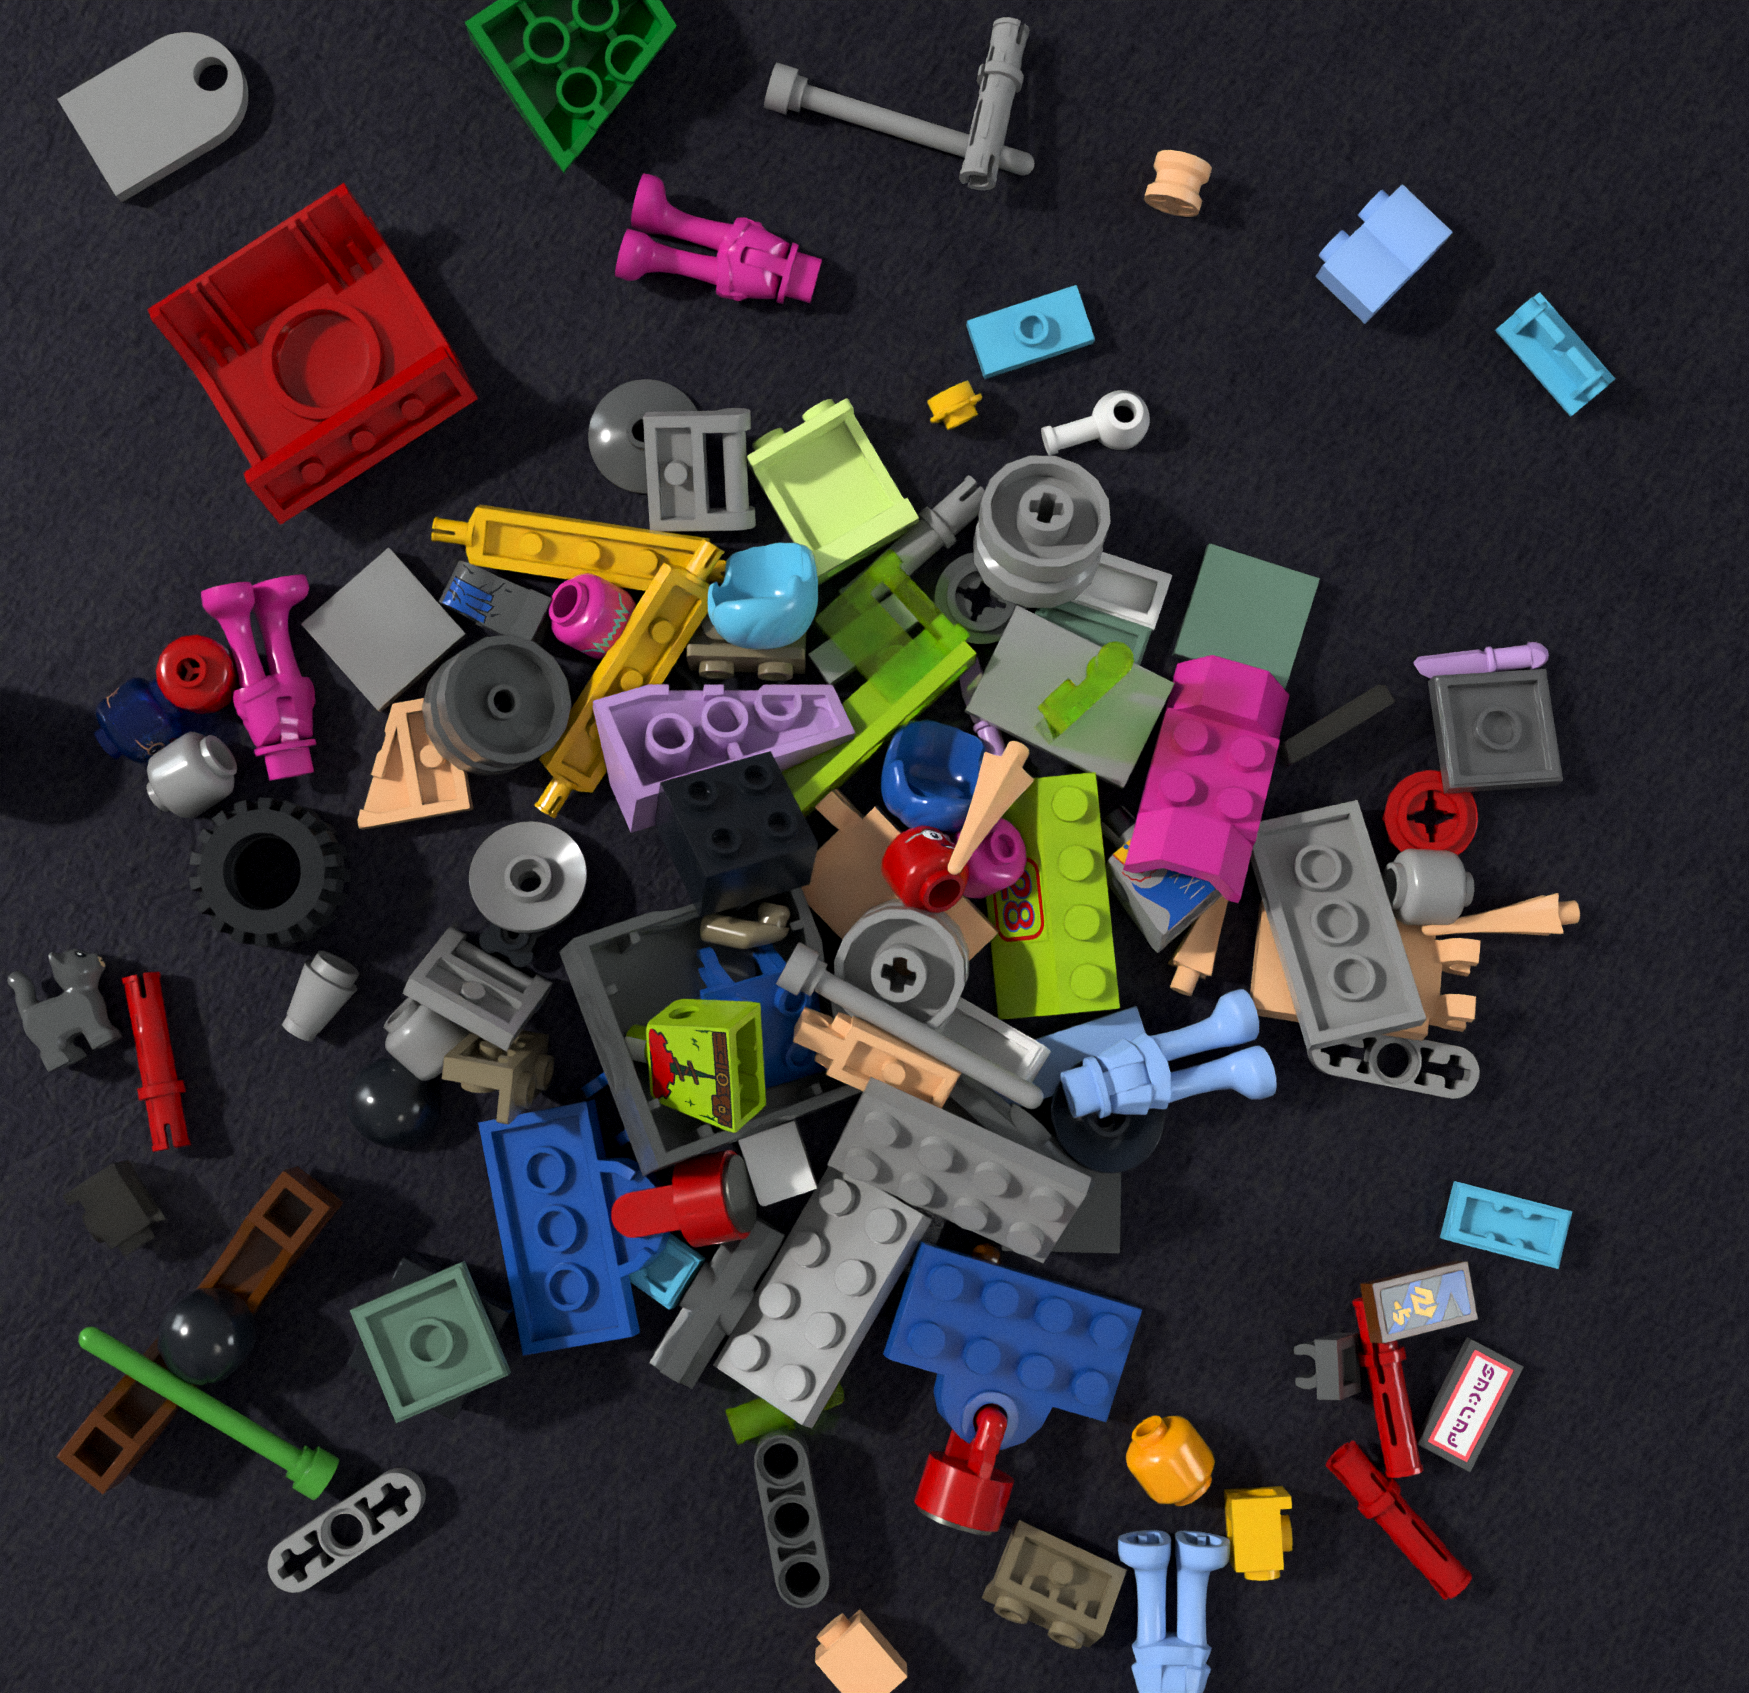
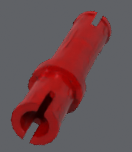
[122,972,191,1152]
[1352,1297,1424,1478]
[1326,1441,1472,1600]

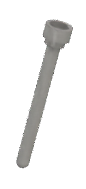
[764,63,1034,175]
[776,942,1044,1109]

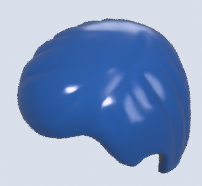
[881,719,986,835]

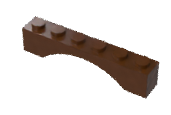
[56,1166,343,1494]

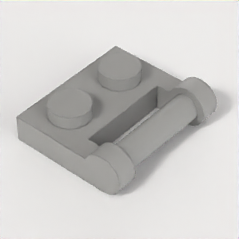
[643,408,756,532]
[402,926,553,1052]

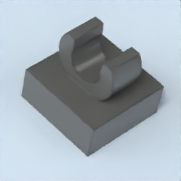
[1294,1332,1361,1400]

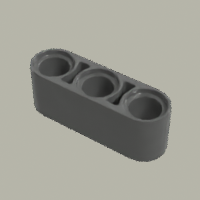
[754,1426,830,1608]

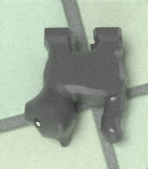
[7,948,124,1072]

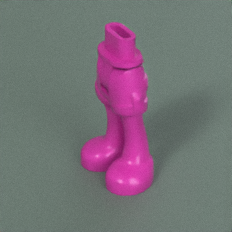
[615,173,822,304]
[201,574,316,781]

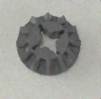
[935,552,1026,645]

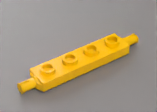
[431,505,726,591]
[534,538,725,818]

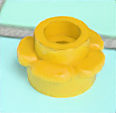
[927,380,982,430]

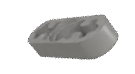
[1307,1035,1479,1099]
[268,1468,426,1593]

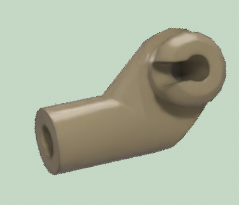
[700,902,790,950]

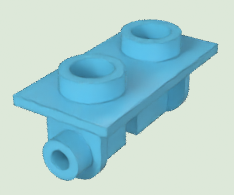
[1495,292,1615,417]

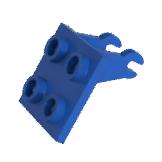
[696,943,826,1089]

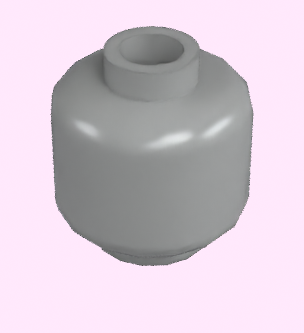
[146,732,237,819]
[1382,849,1474,926]
[383,997,471,1081]

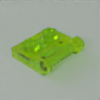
[814,549,971,706]
[1033,641,1134,745]

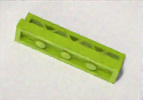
[782,619,976,818]

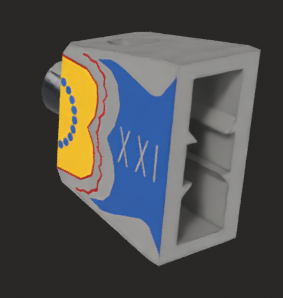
[1101,806,1222,953]

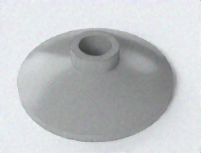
[469,821,587,933]

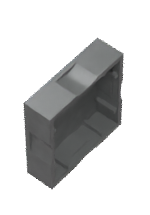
[559,887,863,1176]

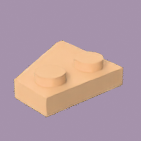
[357,698,473,830]

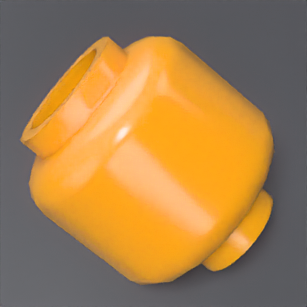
[1126,1415,1215,1506]

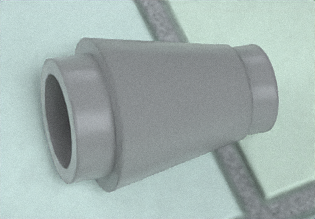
[282,951,359,1042]

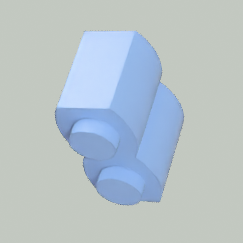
[1315,184,1453,324]

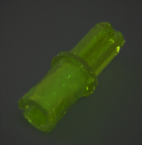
[725,1381,845,1445]

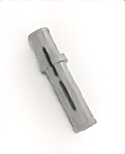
[959,17,1030,190]
[838,475,985,617]

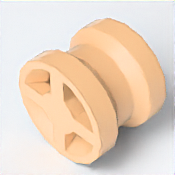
[1144,150,1212,217]

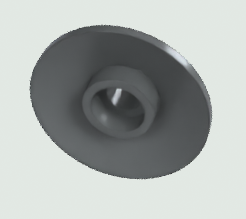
[588,379,697,494]

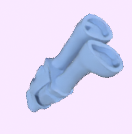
[1061,989,1277,1118]
[1118,1530,1230,1693]

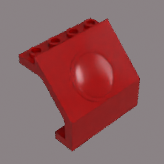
[148,183,478,525]

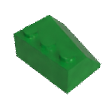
[465,0,677,174]

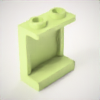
[747,398,919,585]

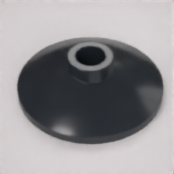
[1051,1056,1164,1174]

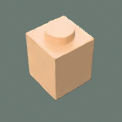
[815,1609,907,1693]

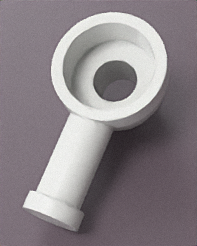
[1041,390,1150,456]

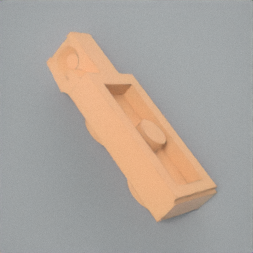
[793,1007,961,1109]

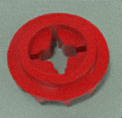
[1382,770,1478,855]

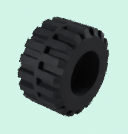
[189,798,351,947]

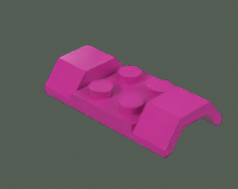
[1123,655,1289,903]

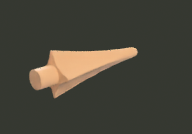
[948,741,1034,875]
[1422,893,1580,936]
[1168,896,1228,996]

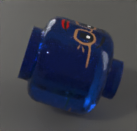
[94,677,186,764]

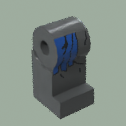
[438,560,552,646]

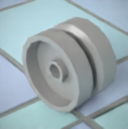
[973,456,1111,608]
[834,899,969,1030]

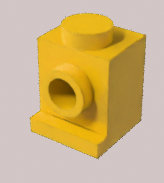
[1224,1486,1292,1581]

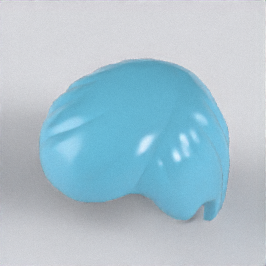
[707,542,818,650]

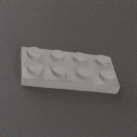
[1250,800,1426,1052]
[827,1077,1092,1263]
[713,1166,932,1428]

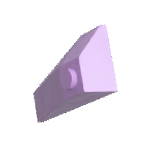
[593,684,855,833]

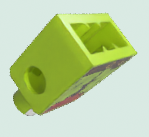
[625,999,766,1133]

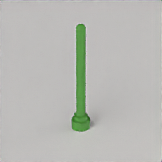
[79,1326,339,1501]

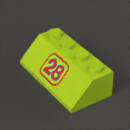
[986,772,1120,1020]

